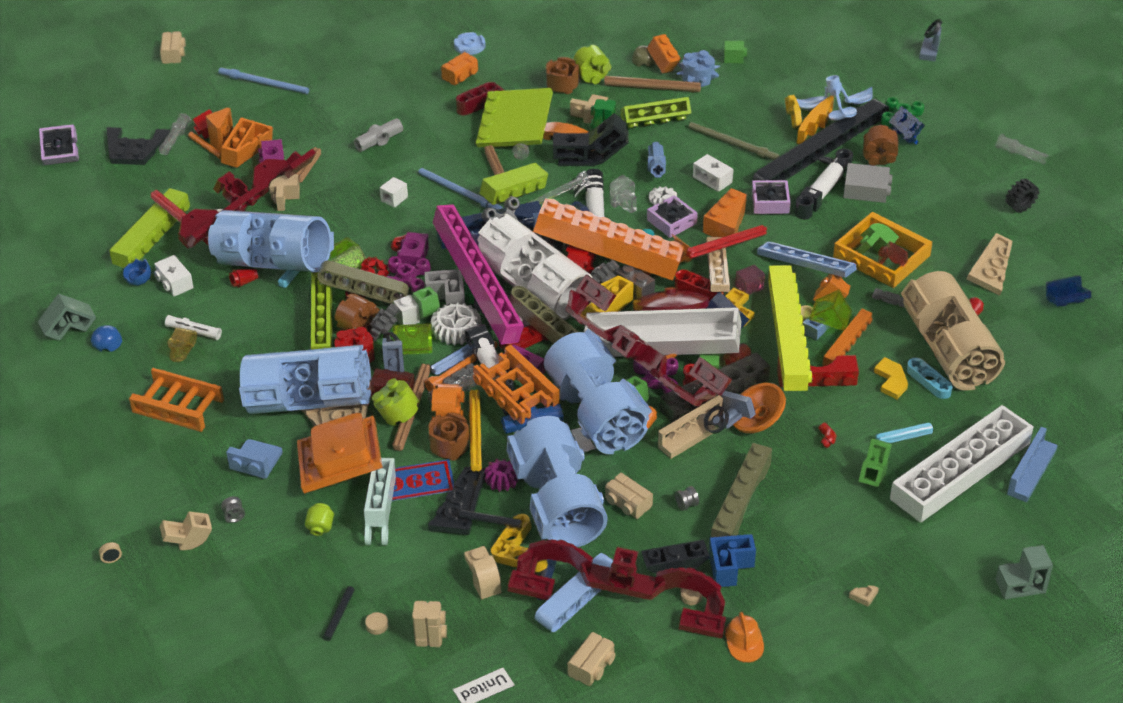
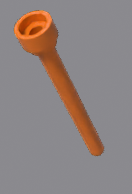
[424,341,498,393]

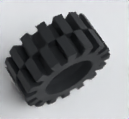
[1005,178,1040,213]

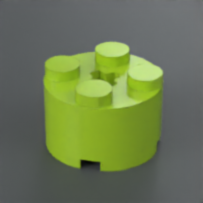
[573,45,611,84]
[372,378,420,425]

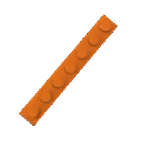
[822,308,873,366]

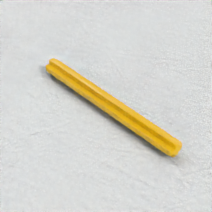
[469,390,482,472]

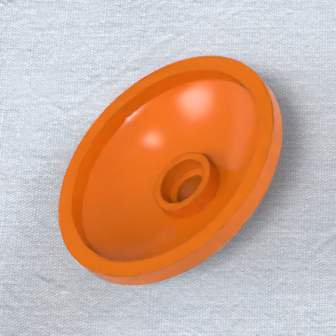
[733,383,786,433]

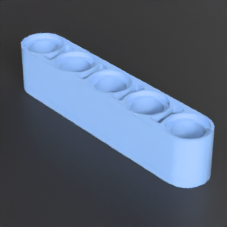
[535,553,613,632]

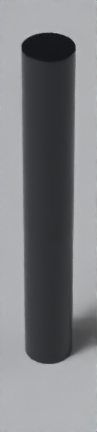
[459,510,522,528]
[323,586,355,641]

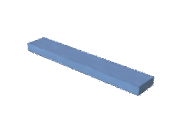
[757,241,857,278]

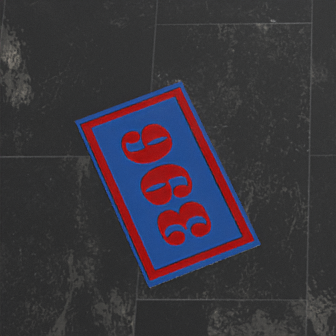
[392,459,454,501]

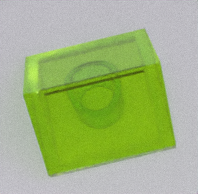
[809,290,852,331]
[393,323,432,354]

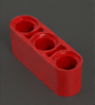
[675,270,724,302]

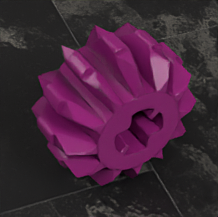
[485,458,519,493]

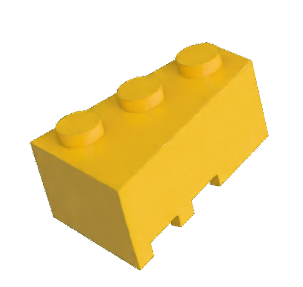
[582,275,634,316]

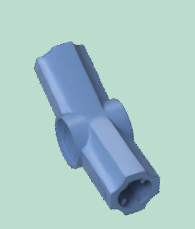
[648,142,666,178]

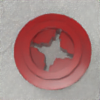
[361,256,389,277]

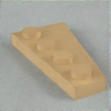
[967,233,1013,296]

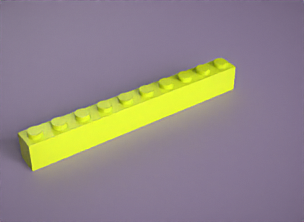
[768,265,812,391]

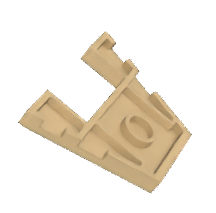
[302,382,373,426]

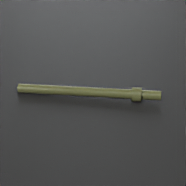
[689,122,780,160]

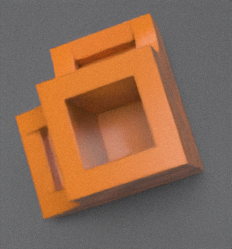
[813,274,850,307]

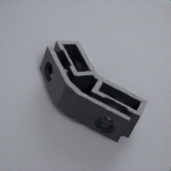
[553,113,629,166]

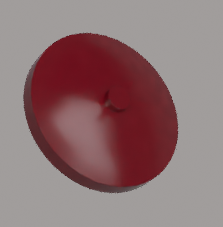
[633,287,709,311]

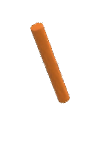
[188,132,221,159]

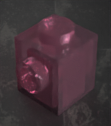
[735,264,765,294]

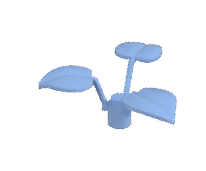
[796,75,873,120]

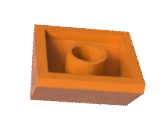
[206,108,234,151]

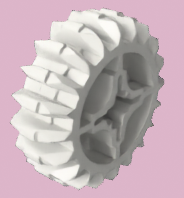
[431,302,482,346]

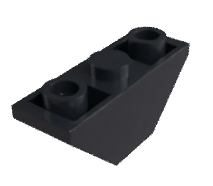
[641,540,709,574]

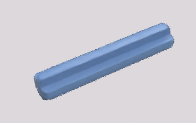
[431,344,473,375]

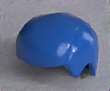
[123,259,151,286]
[91,325,123,352]

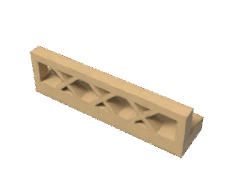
[658,395,724,459]

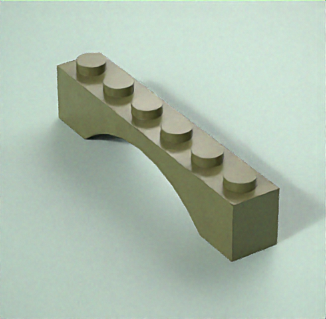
[711,443,772,538]

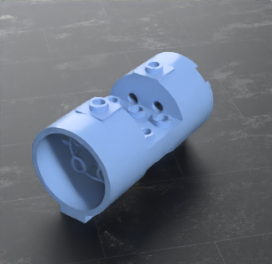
[208,210,334,272]
[544,329,652,454]
[239,345,371,414]
[506,416,607,547]

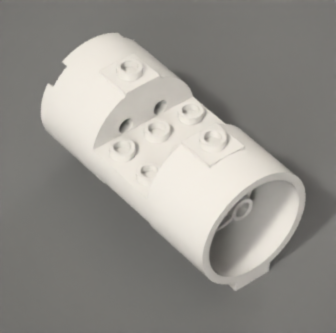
[477,214,592,320]

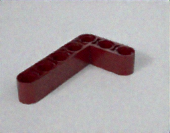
[456,82,505,116]

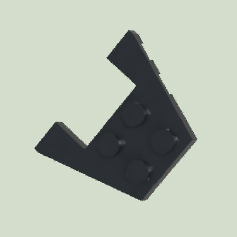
[106,127,172,165]

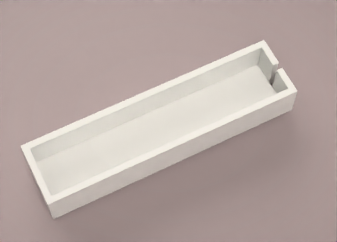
[584,308,741,356]

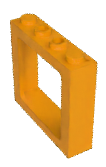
[833,212,933,288]

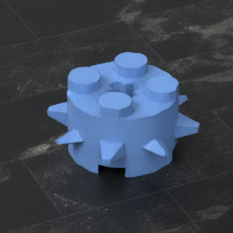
[677,50,720,87]

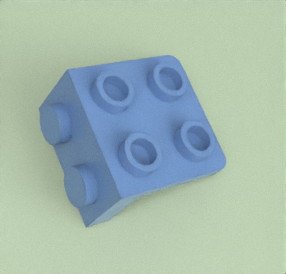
[226,439,283,479]

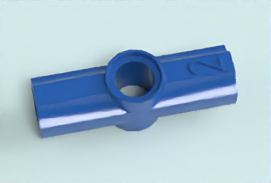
[501,404,563,434]

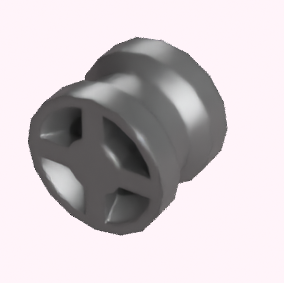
[675,486,699,511]
[221,497,245,523]

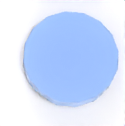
[454,32,485,55]

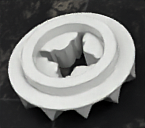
[649,186,677,205]

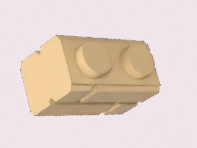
[160,31,186,64]
[605,473,653,519]
[412,601,447,647]
[568,632,616,686]

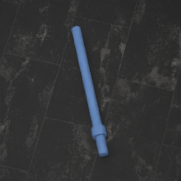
[219,68,309,94]
[419,168,502,210]

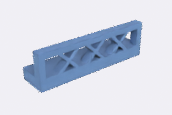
[1007,427,1058,502]

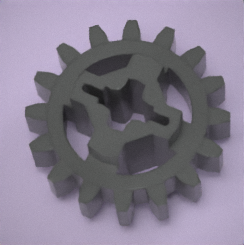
[590,260,620,284]
[370,303,400,341]

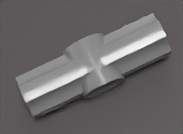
[354,118,403,152]

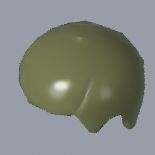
[632,45,656,67]

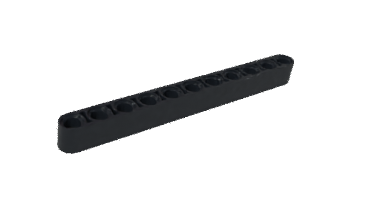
[752,99,889,181]

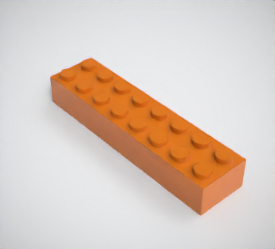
[533,198,684,280]

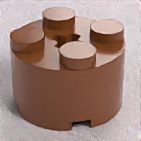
[546,57,579,94]
[863,125,898,166]
[335,294,380,333]
[429,413,470,461]

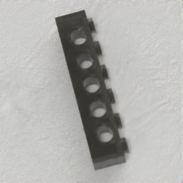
[660,352,770,423]

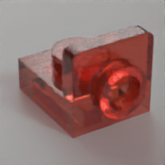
[878,241,908,266]

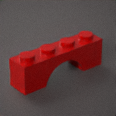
[777,355,859,387]

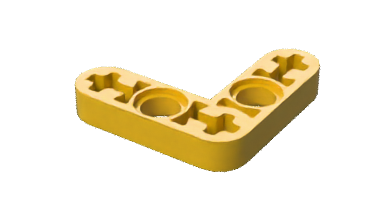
[491,514,548,572]

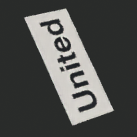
[453,668,514,703]

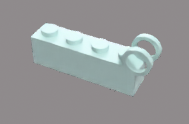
[364,458,396,545]

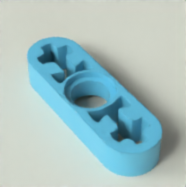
[907,358,953,399]

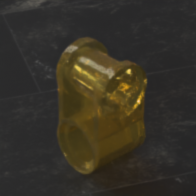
[167,327,197,362]

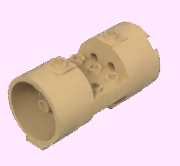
[901,271,1005,390]

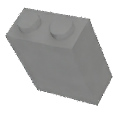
[844,163,893,203]

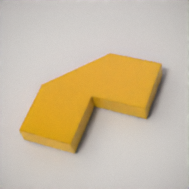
[785,95,802,128]
[725,287,755,327]
[874,357,908,400]

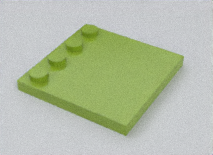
[476,88,553,147]

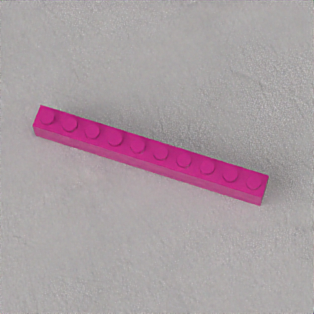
[432,204,524,344]

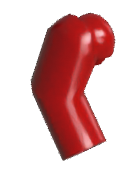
[391,235,406,252]
[819,423,837,448]

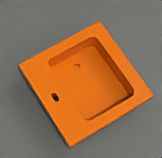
[297,413,383,493]

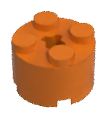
[432,383,465,419]

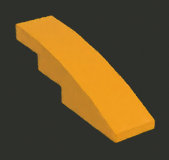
[797,95,834,144]

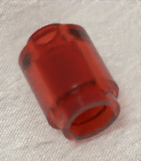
[723,343,751,369]

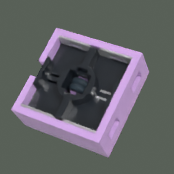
[39,124,79,165]
[752,180,790,214]
[647,195,697,238]

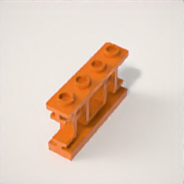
[473,345,559,425]

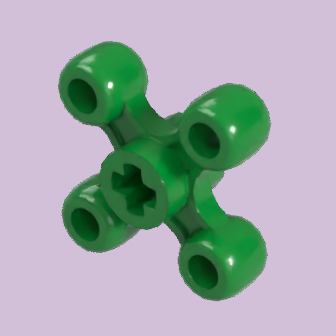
[881,97,924,132]

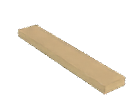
[706,237,730,292]

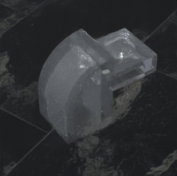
[610,175,637,213]

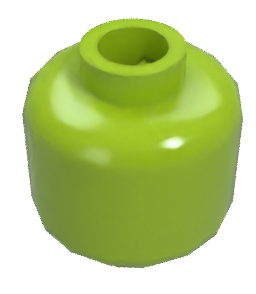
[305,503,334,536]

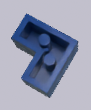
[709,534,756,587]

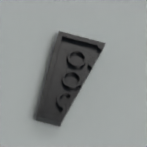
[428,466,485,535]

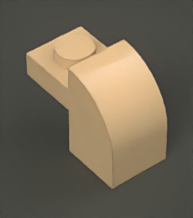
[570,94,608,123]
[269,174,300,211]
[160,511,212,550]
[464,546,501,600]

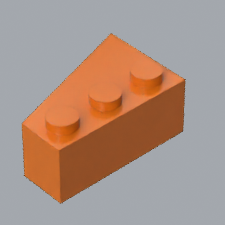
[221,117,273,168]
[703,188,747,237]

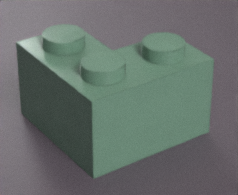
[38,293,96,340]
[996,545,1053,600]

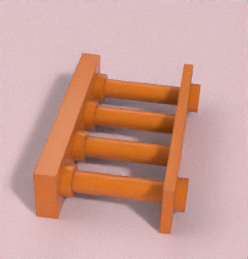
[129,368,224,432]

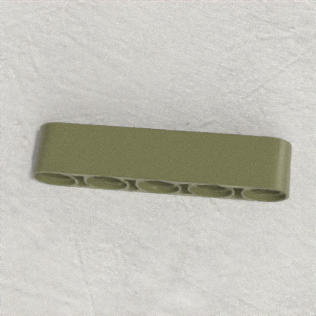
[318,261,409,304]
[509,286,578,344]

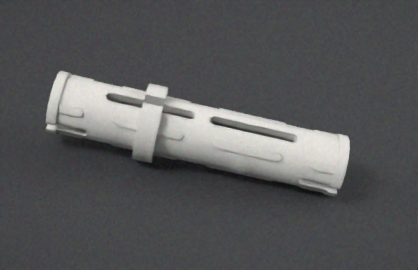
[165,315,222,340]

